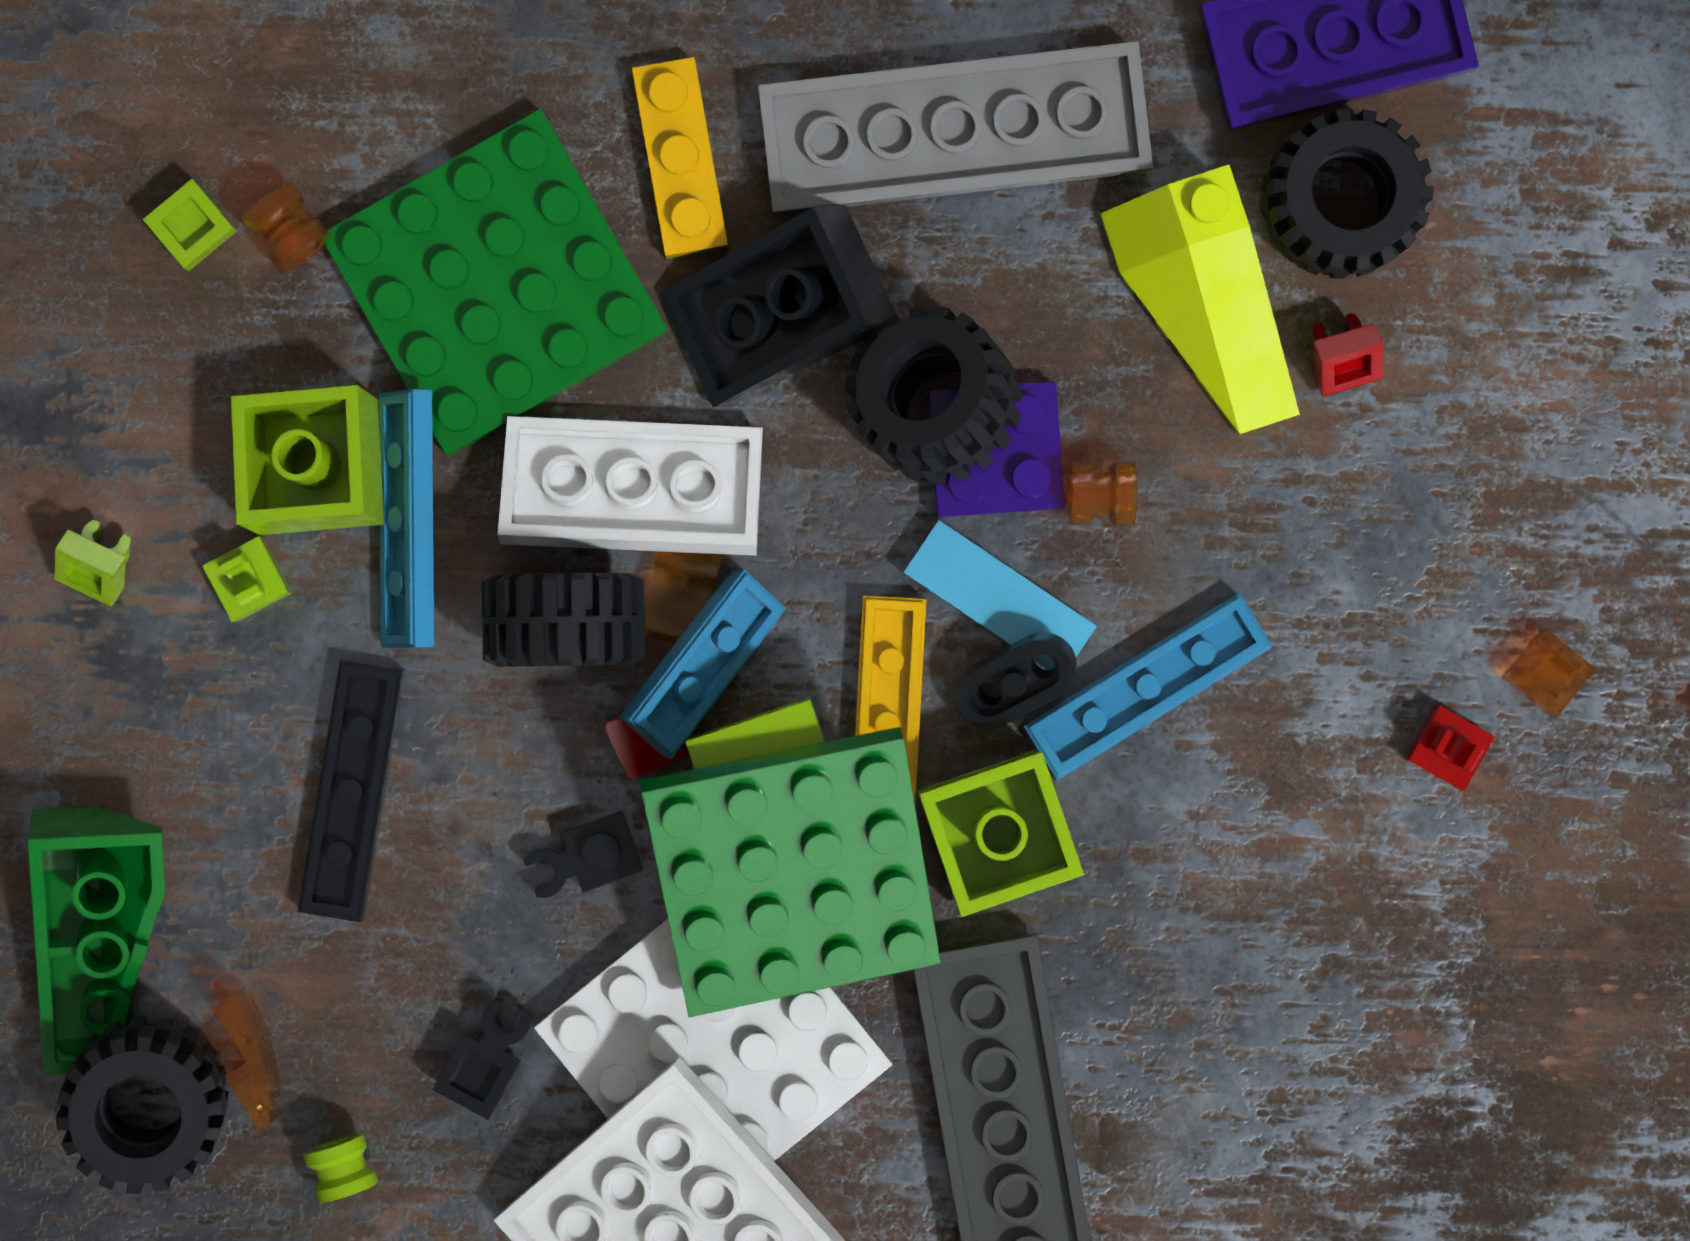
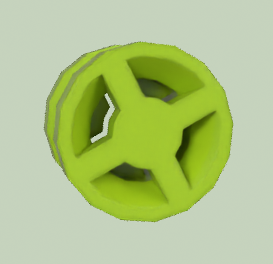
[302,1132,379,1203]

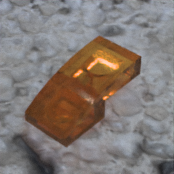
[645,551,724,644]
[213,987,281,1131]

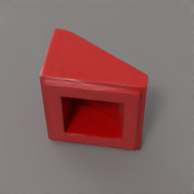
[602,716,688,780]

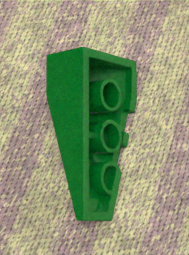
[28,806,165,1075]

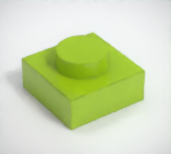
[143,179,238,271]

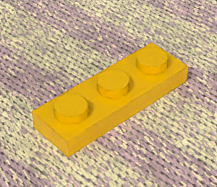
[632,57,728,259]

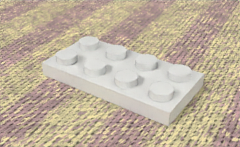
[498,416,763,556]

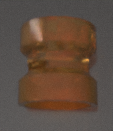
[241,183,332,273]
[1068,462,1137,525]

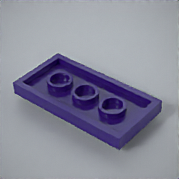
[1198,0,1479,132]

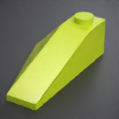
[1099,164,1300,435]

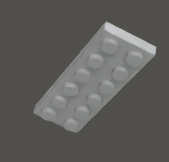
[758,41,1153,215]

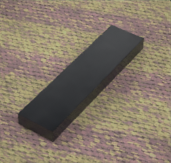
[298,660,406,922]

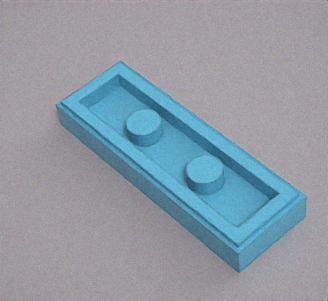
[903,520,1097,670]

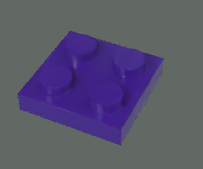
[928,381,1065,518]

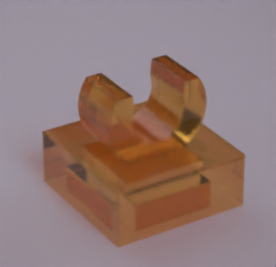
[1502,629,1596,718]

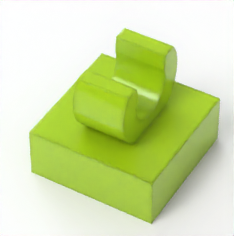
[54,520,131,607]
[202,536,293,622]

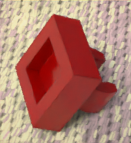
[1313,313,1384,397]
[1404,705,1495,792]

